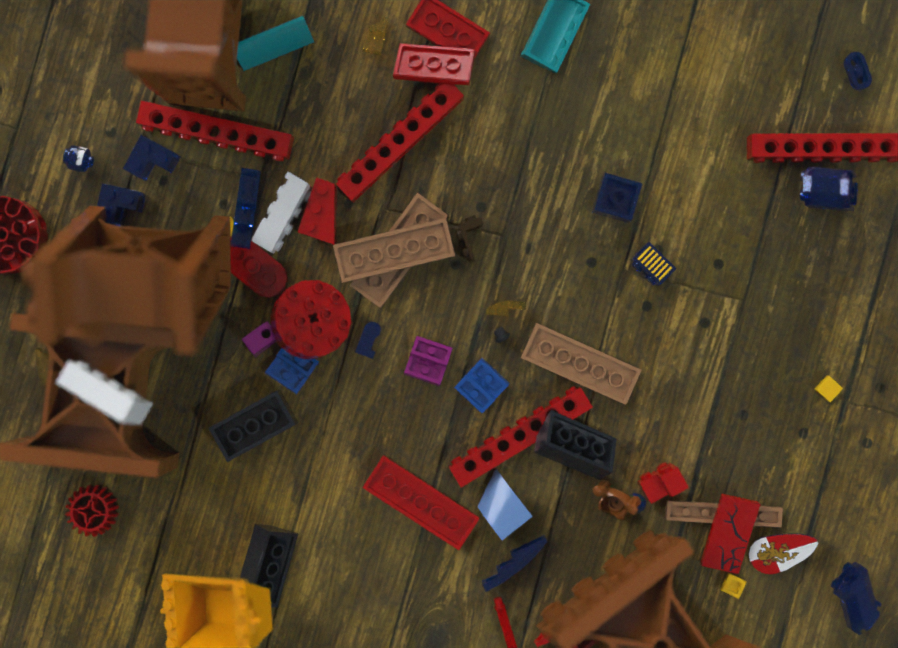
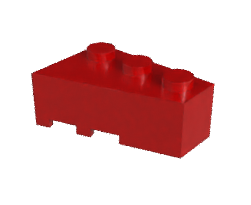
[298,177,337,245]

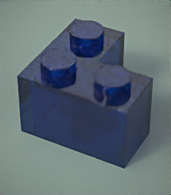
[123,135,180,181]
[97,183,146,226]

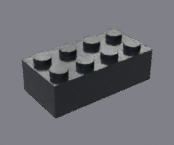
[209,390,298,462]

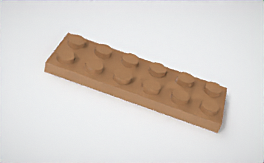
[349,193,448,308]
[333,218,455,283]
[521,323,641,405]

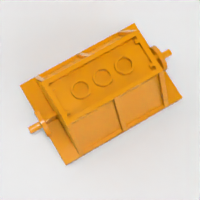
[160,574,273,648]

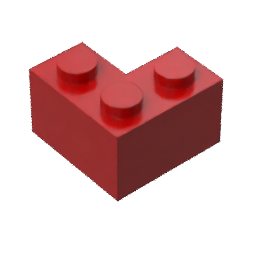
[637,462,689,504]

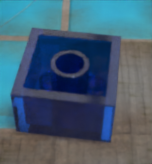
[592,173,643,223]

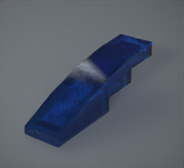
[230,168,261,249]
[482,535,548,592]

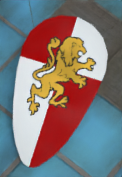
[749,533,818,575]

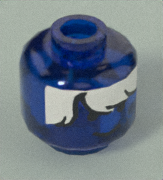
[63,145,94,172]

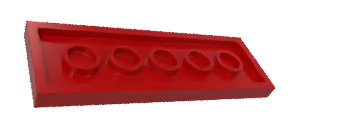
[362,455,480,550]

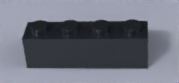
[534,410,617,480]
[239,524,298,607]

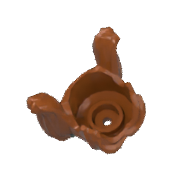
[593,480,641,521]

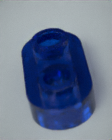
[844,52,872,90]

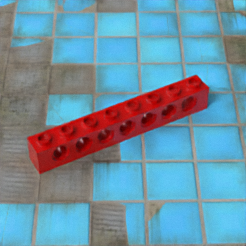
[336,83,464,203]
[136,100,294,162]
[747,133,898,163]
[449,386,593,488]

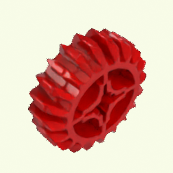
[65,484,119,537]

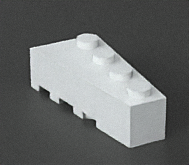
[251,172,312,254]
[57,360,153,424]

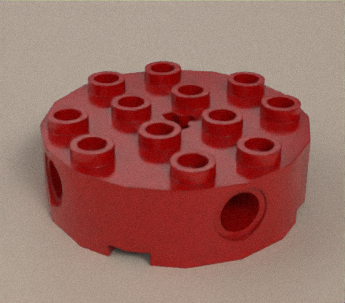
[0,196,48,274]
[270,280,351,360]

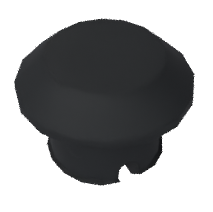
[494,327,510,343]

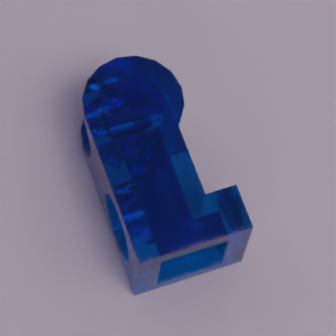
[355,322,382,359]

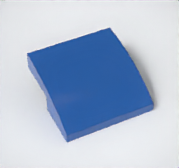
[265,348,319,395]
[454,358,510,413]

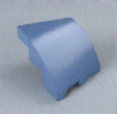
[477,469,532,540]

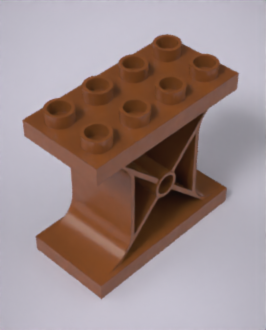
[124,0,246,112]
[23,206,231,354]
[0,304,179,478]
[536,530,759,648]

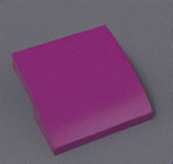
[404,336,453,387]

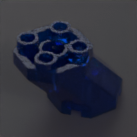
[800,167,858,211]
[831,562,882,635]

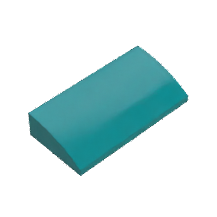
[520,0,590,73]
[237,16,314,71]

